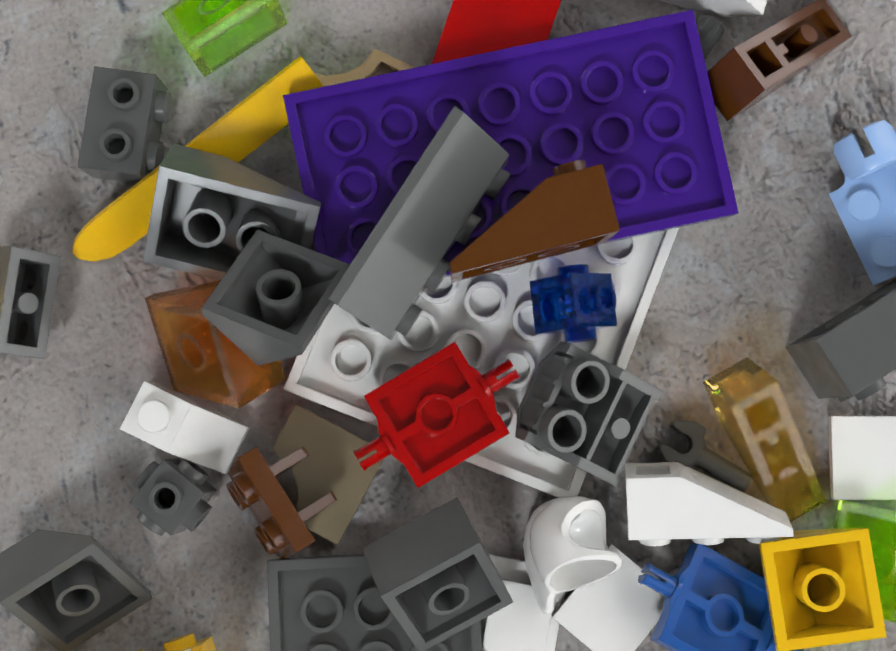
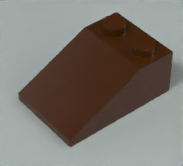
[449,160,620,283]

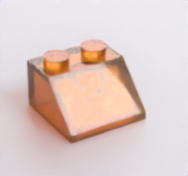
[145,280,286,409]

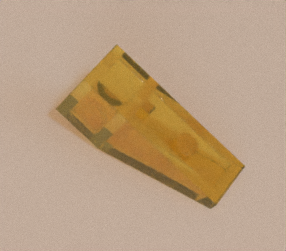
[703,357,827,523]

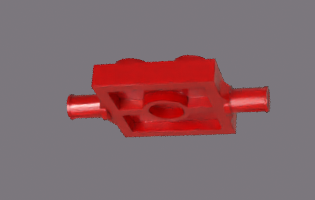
[353,342,520,488]

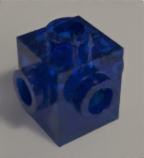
[529,264,617,343]

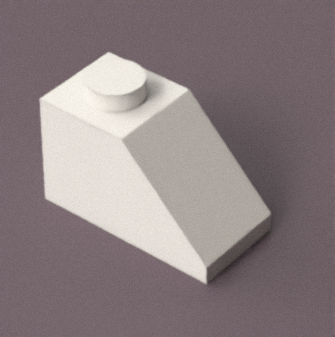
[120,381,250,474]

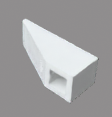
[625,462,793,546]

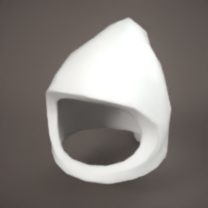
[523,496,623,614]

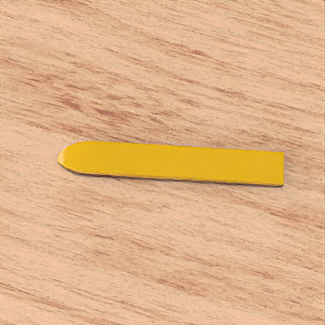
[72,55,324,262]

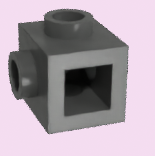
[129,458,217,536]

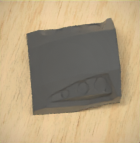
[515,341,664,488]

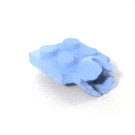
[829,120,896,286]

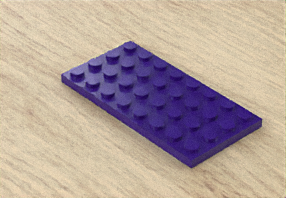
[283,10,739,277]

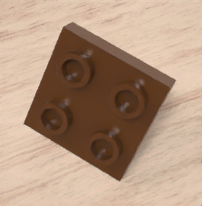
[226,446,337,559]

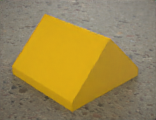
[759,527,887,651]

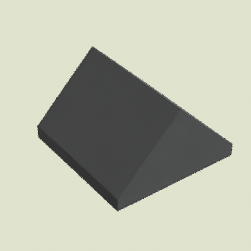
[201,230,350,366]

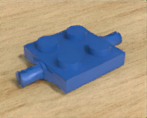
[638,543,804,651]

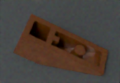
[707,0,852,122]

